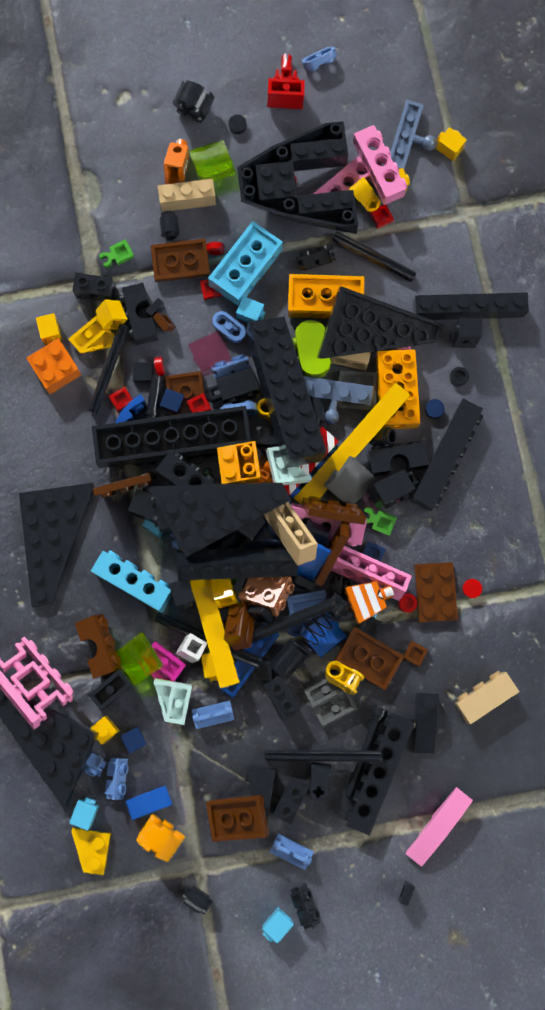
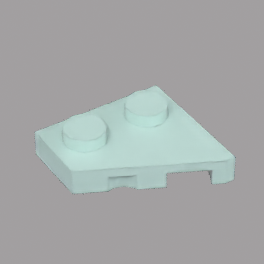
[266,447,311,485]
[154,678,192,725]

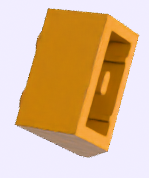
[217,441,261,484]

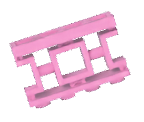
[0,637,73,730]

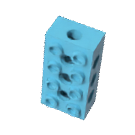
[208,221,283,307]
[91,550,173,613]

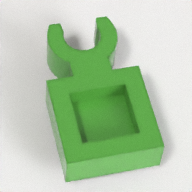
[99,239,135,268]
[364,508,397,536]

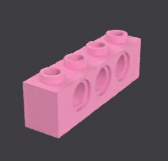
[353,125,407,205]
[313,156,382,194]
[291,503,367,546]
[331,546,411,601]

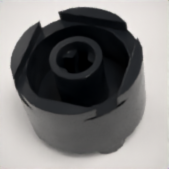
[173,80,215,123]

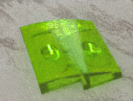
[189,140,236,182]
[116,632,164,686]

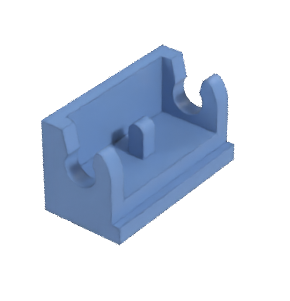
[287,590,326,615]

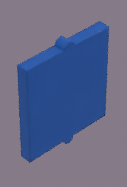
[302,613,347,658]

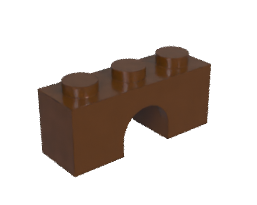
[75,614,122,679]

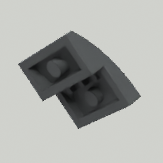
[338,371,377,410]
[324,456,377,504]
[304,672,358,728]

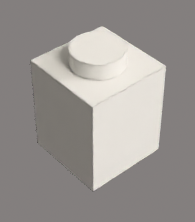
[176,633,207,663]

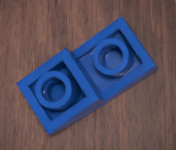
[115,394,146,423]
[297,544,331,582]
[125,786,172,821]

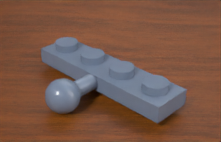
[390,100,437,169]
[303,376,375,424]

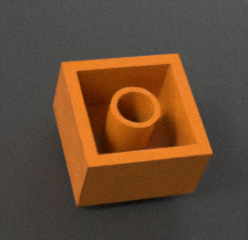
[26,338,82,394]

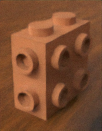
[239,577,294,617]

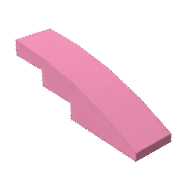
[406,787,473,867]

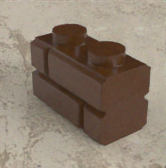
[224,602,255,650]

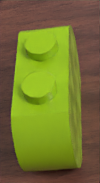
[292,320,331,378]

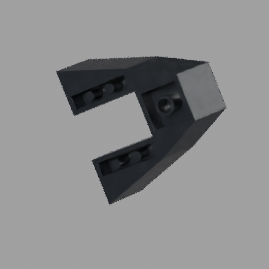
[237,121,358,234]

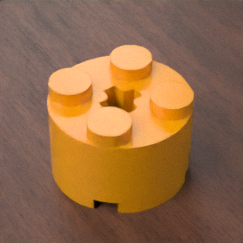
[136,814,185,862]

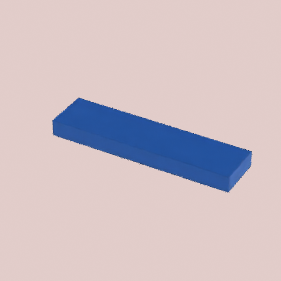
[217,624,280,698]

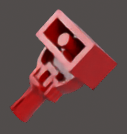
[267,54,305,109]

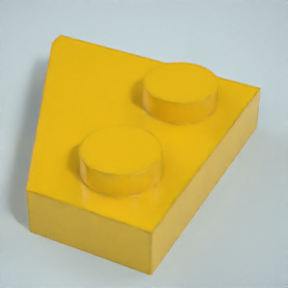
[68,315,115,354]
[72,827,111,875]

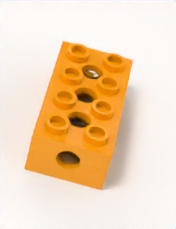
[288,274,364,319]
[375,350,420,429]

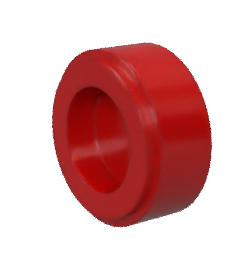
[206,242,225,256]
[154,356,165,376]
[462,579,482,599]
[397,593,418,613]

